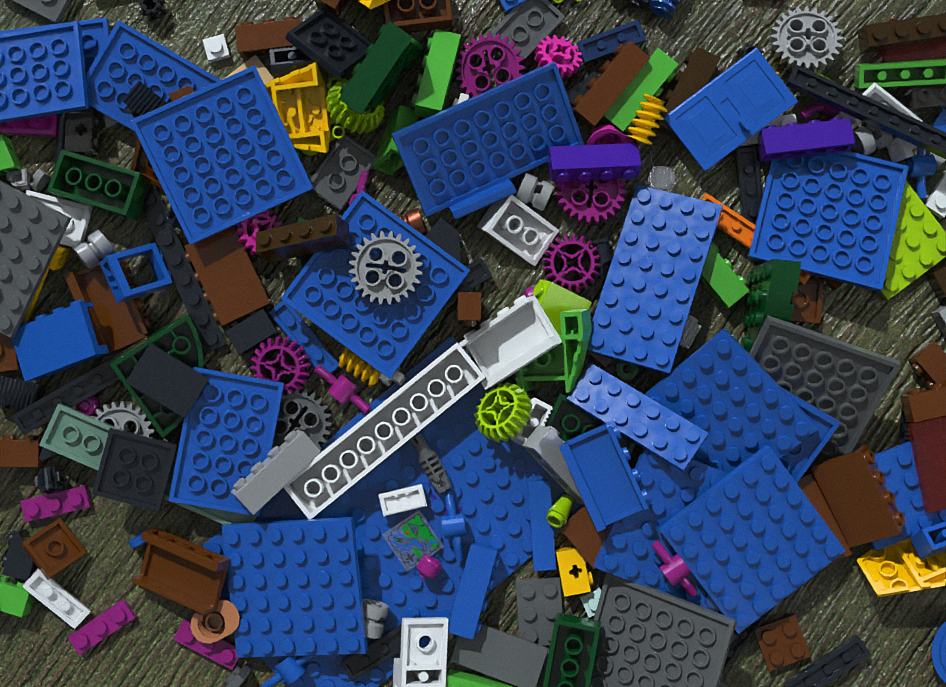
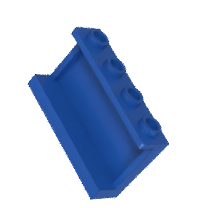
[12,300,109,381]
[559,422,651,532]

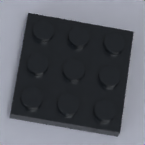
[285,7,372,79]
[92,427,178,511]

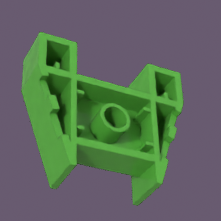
[497,309,592,393]

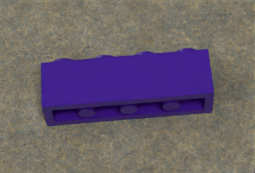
[757,117,855,162]
[547,143,641,182]

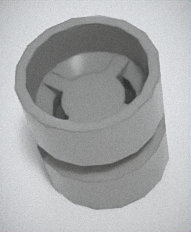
[853,124,893,156]
[516,173,555,211]
[72,230,116,271]
[363,599,389,639]

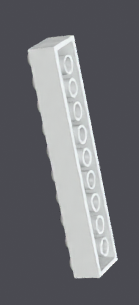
[283,342,485,519]

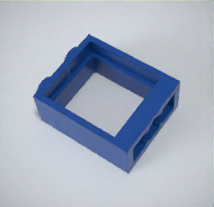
[100,242,172,304]

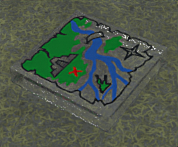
[382,509,444,572]

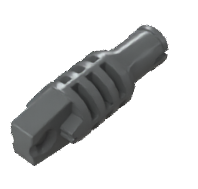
[410,433,452,493]

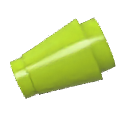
[546,494,574,528]

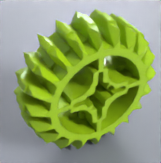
[325,78,385,134]
[474,382,533,443]

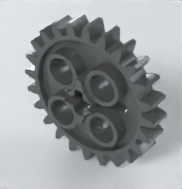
[272,389,333,450]

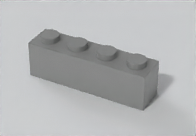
[522,425,586,506]
[231,430,321,515]

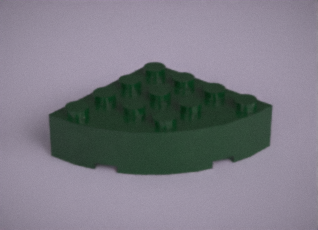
[339,21,426,115]
[741,259,801,353]
[110,312,203,438]

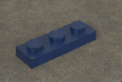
[576,20,646,65]

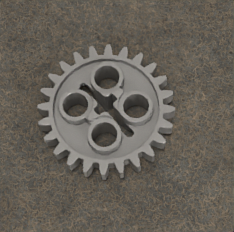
[769,6,843,73]
[349,231,423,305]
[91,401,157,439]

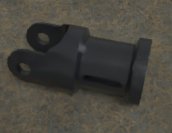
[591,238,613,279]

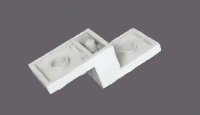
[393,617,448,687]

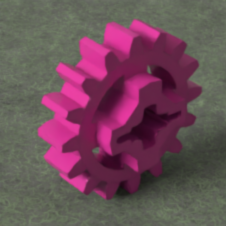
[534,35,582,79]
[235,210,282,257]

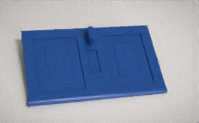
[663,48,798,172]

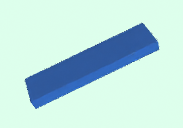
[268,300,340,374]
[528,480,556,571]

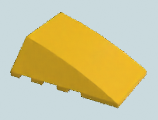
[264,62,331,153]
[856,537,946,597]

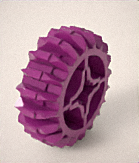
[542,234,601,293]
[250,336,311,395]

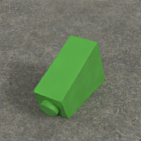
[372,105,418,176]

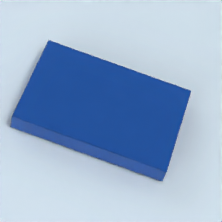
[448,179,516,219]

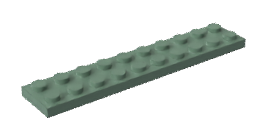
[39,403,257,524]

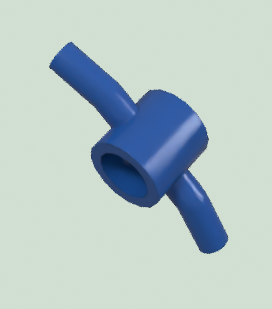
[906,146,936,200]
[441,491,467,561]
[262,655,314,687]

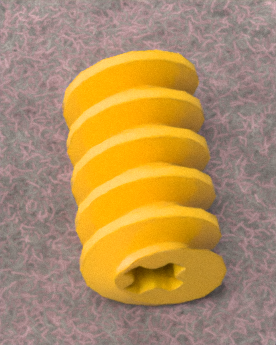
[626,94,667,145]
[339,347,381,387]

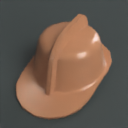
[190,600,240,644]

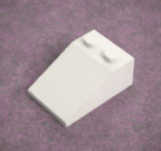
[477,195,559,266]

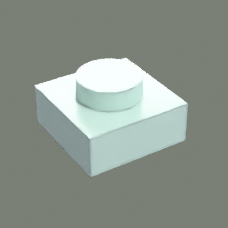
[580,587,601,618]

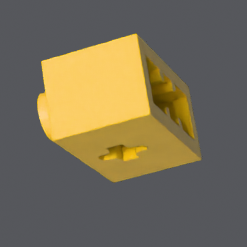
[555,546,594,597]

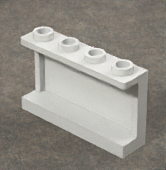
[459,295,562,390]

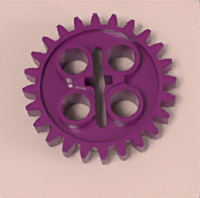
[455,32,526,97]
[554,178,626,225]

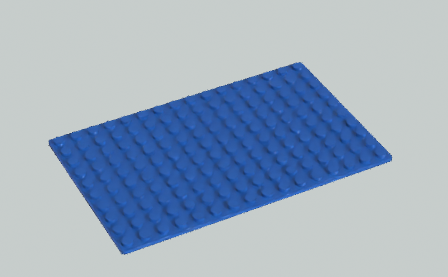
[201,337,585,687]

